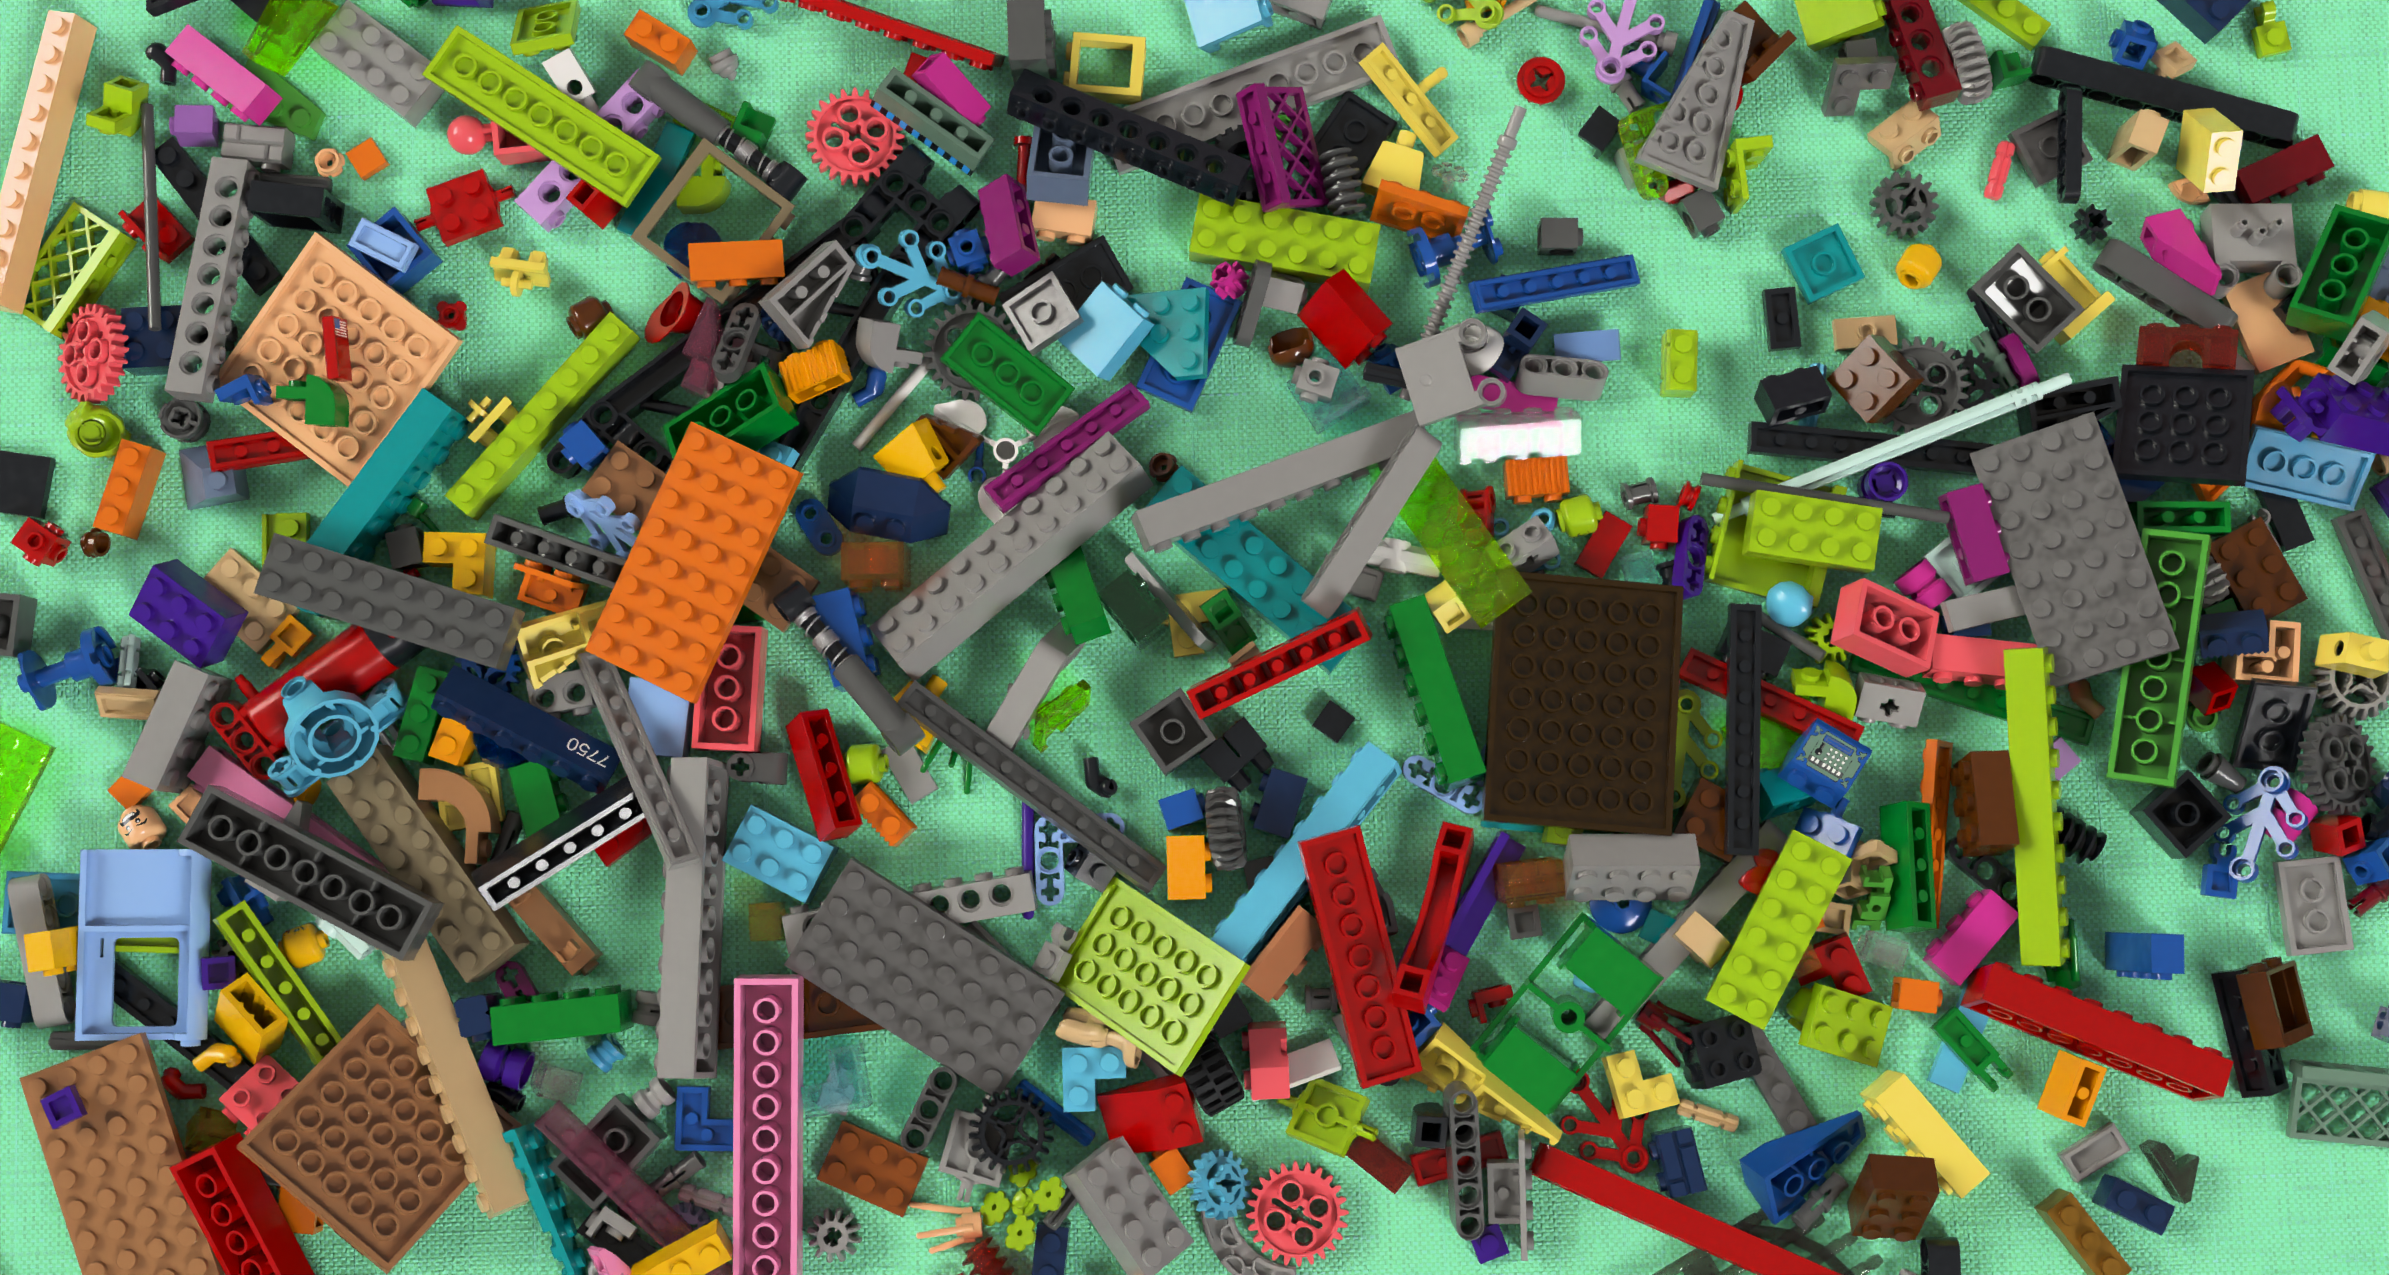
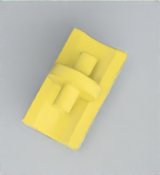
[489,247,551,297]
[466,395,519,447]

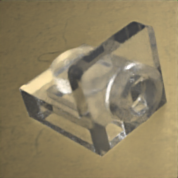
[530,1061,584,1105]

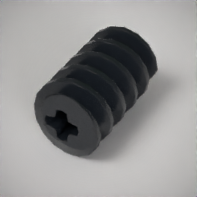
[2057,806,2107,864]

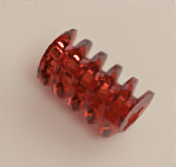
[962,1234,1015,1275]

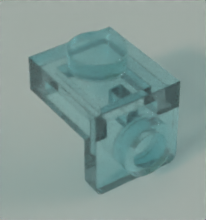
[1619,549,1663,584]

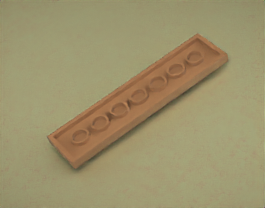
[581,441,821,633]

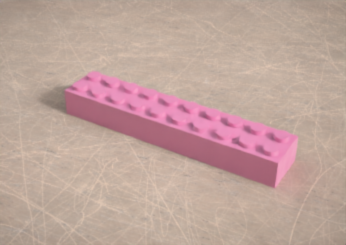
[733,974,804,1275]

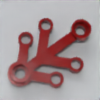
[1559,1068,1649,1174]

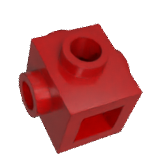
[10,517,72,567]

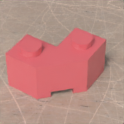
[1242,1021,1290,1100]

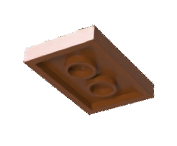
[817,1119,930,1217]

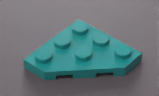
[1127,287,1209,381]

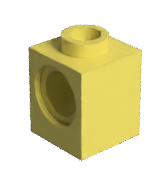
[1425,580,1473,634]

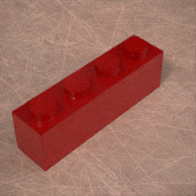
[785,709,863,842]

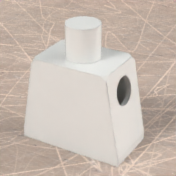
[542,48,600,114]

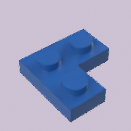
[674,1086,733,1152]

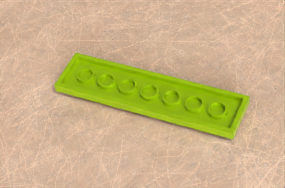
[422,25,662,209]

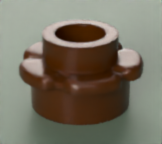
[1149,453,1179,482]
[80,528,111,558]

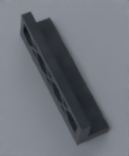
[2211,966,2289,1098]

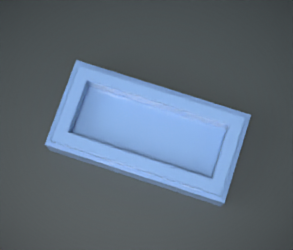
[348,217,419,273]

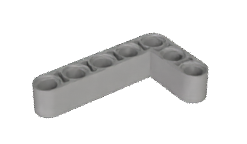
[985,621,1086,752]

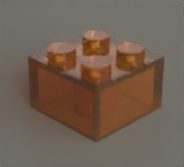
[841,542,911,593]

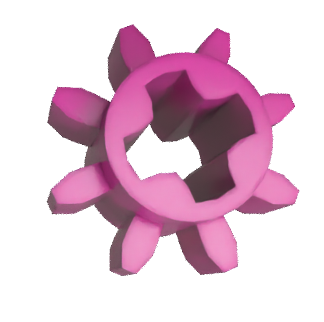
[1210,261,1250,300]

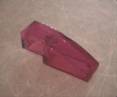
[680,297,722,399]

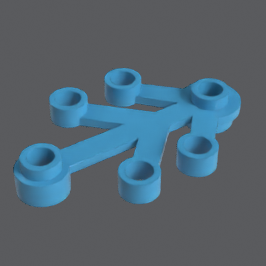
[688,0,779,30]

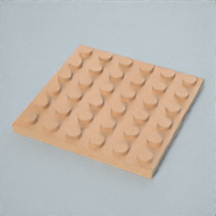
[219,232,464,487]

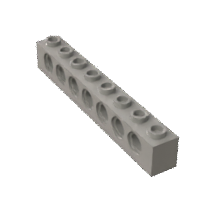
[164,157,261,403]
[782,866,1038,954]

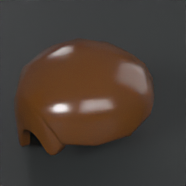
[1268,327,1314,368]

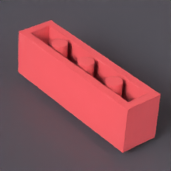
[1922,633,2037,690]

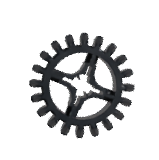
[969,1087,1055,1175]

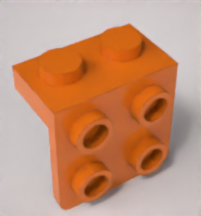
[513,559,589,613]

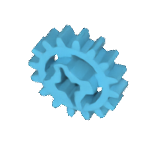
[1187,1149,1251,1220]

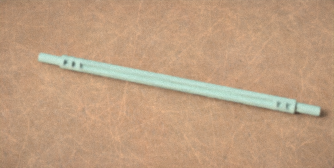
[1712,372,2072,525]

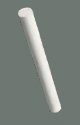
[852,357,933,451]

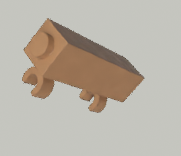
[508,883,603,976]

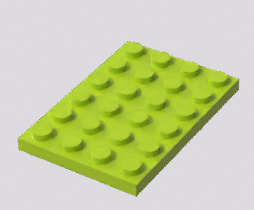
[1048,876,1251,1077]

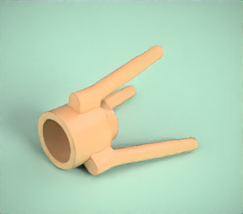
[909,1201,983,1254]

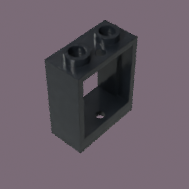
[245,180,345,234]

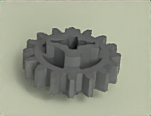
[1869,171,1939,239]

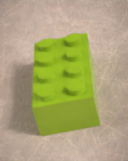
[1742,489,1883,574]

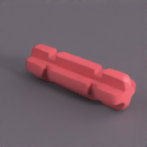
[1984,141,2016,201]

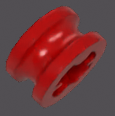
[1676,480,1702,512]

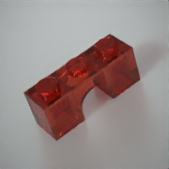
[2136,323,2239,369]

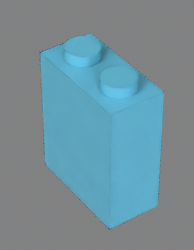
[1058,281,1155,381]

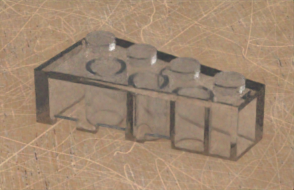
[1454,407,1581,465]

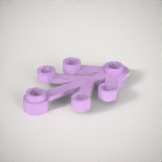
[1579,0,1665,85]

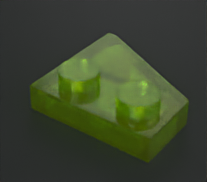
[1033,679,1091,753]

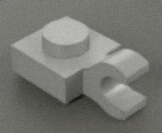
[1032,922,1078,983]

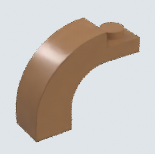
[418,768,501,865]

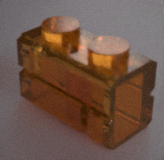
[1493,856,1565,908]

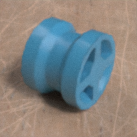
[586,1033,627,1073]

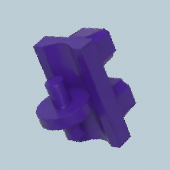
[2270,386,2328,442]

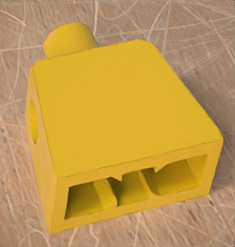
[873,418,949,494]

